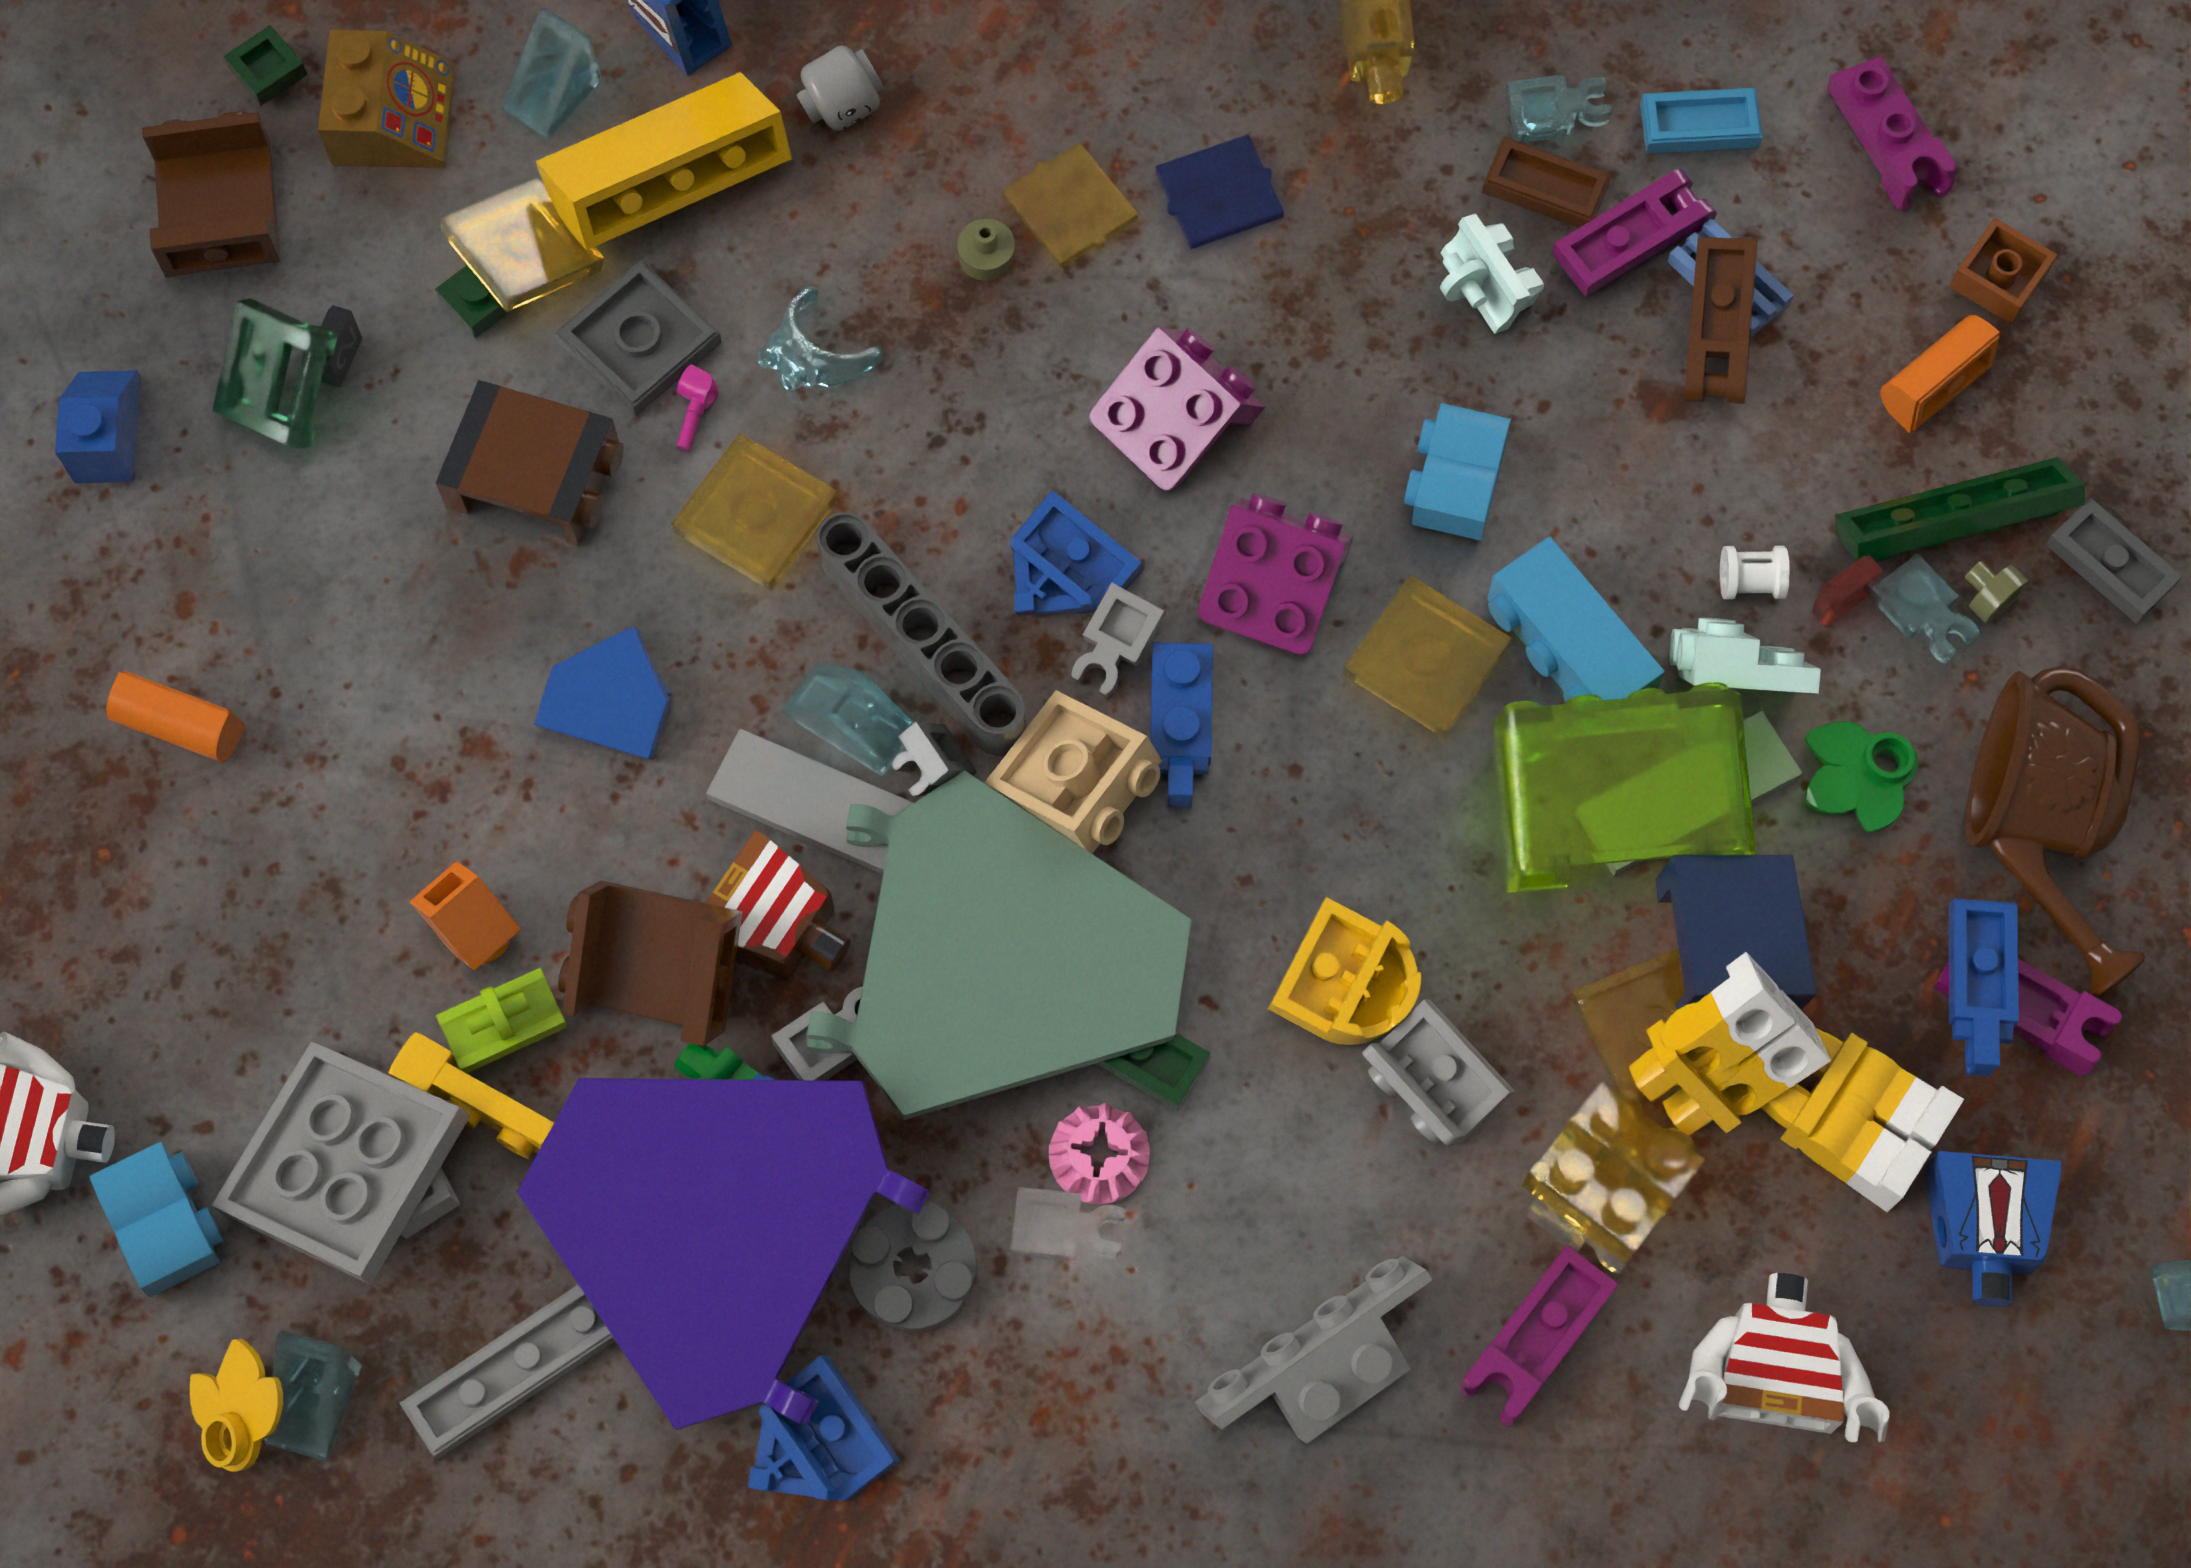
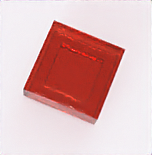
[1812,555,1883,627]

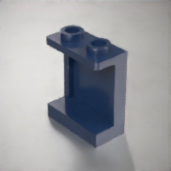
[1655,855,1816,1011]

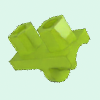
[436,968,568,1073]

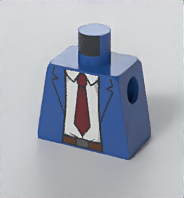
[627,0,732,76]
[1925,1151,2061,1307]

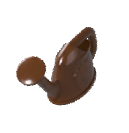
[1965,666,2145,998]

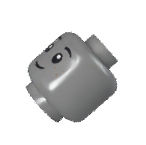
[796,45,885,131]

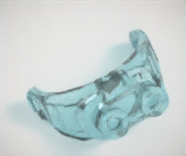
[756,285,884,392]

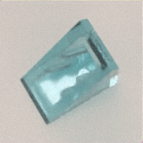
[501,8,602,138]
[782,663,914,776]
[265,1330,362,1461]

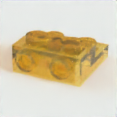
[1521,1082,1705,1264]

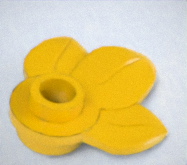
[190,1338,283,1472]

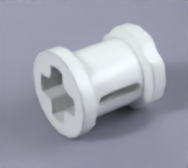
[1720,546,1790,599]

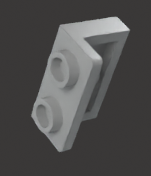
[1362,1000,1515,1146]

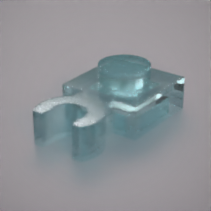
[1505,75,1612,142]
[1869,553,1980,664]

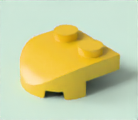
[1268,897,1421,1045]

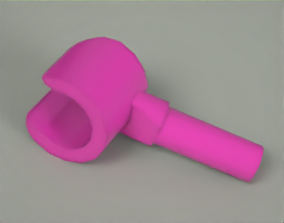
[676,365,719,452]

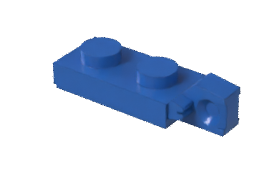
[1150,642,1213,808]
[1949,898,2019,1077]

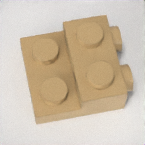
[984,690,1162,854]

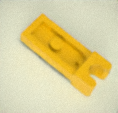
[388,1032,554,1159]

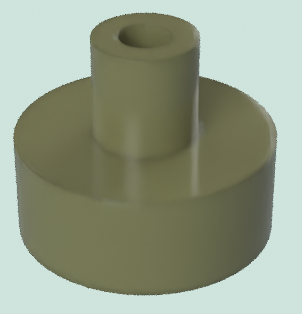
[957,218,1015,281]
[1965,561,2030,624]

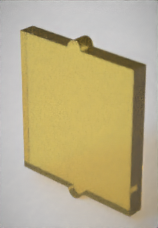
[1002,142,1138,268]

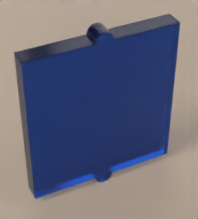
[1156,134,1284,250]

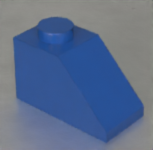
[55,370,140,483]

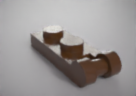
[1685,237,1758,404]

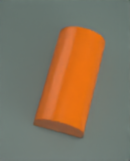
[1880,315,2000,433]
[106,670,246,763]

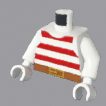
[0,1032,115,1215]
[1679,1273,1889,1442]

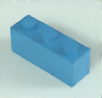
[1487,536,1665,734]

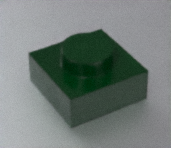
[224,25,308,106]
[435,254,520,338]

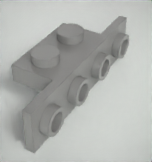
[1194,1256,1432,1444]

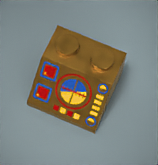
[318,30,456,168]

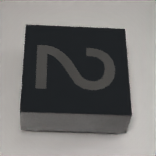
[309,305,362,387]

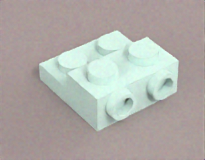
[1669,618,1821,694]

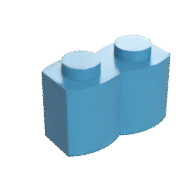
[1404,403,1511,541]
[89,1141,224,1298]

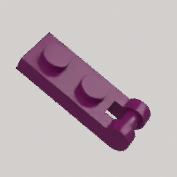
[1552,169,1717,297]

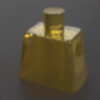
[1339,0,1414,104]

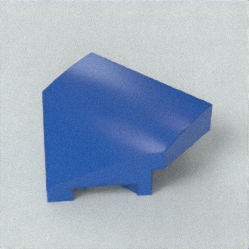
[1010,490,1145,615]
[534,626,672,759]
[748,1355,901,1501]

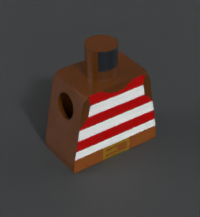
[706,830,851,980]

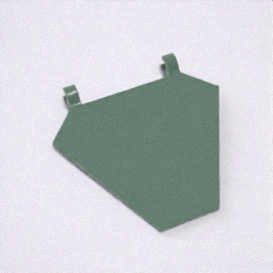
[807,770,1192,1120]

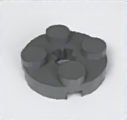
[848,1202,978,1334]

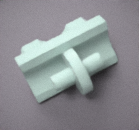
[1440,214,1544,334]

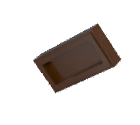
[1482,136,1612,228]

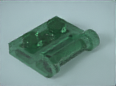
[212,298,338,449]

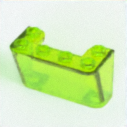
[1490,682,1757,893]

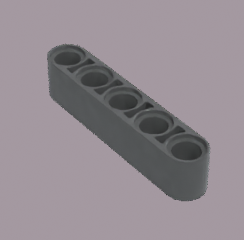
[817,512,1026,756]

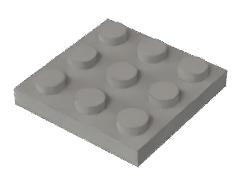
[211,1041,470,1285]

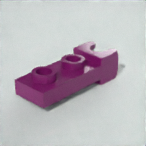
[1827,56,1956,212]
[1933,959,2122,1075]
[1459,1244,1619,1427]

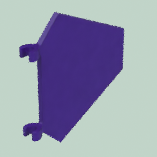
[517,1078,931,1430]

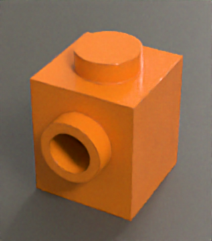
[409,861,521,971]

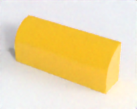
[535,72,792,250]

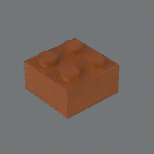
[1950,217,2058,324]

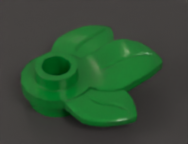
[1805,721,1918,833]

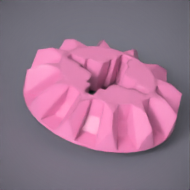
[1049,1102,1150,1205]

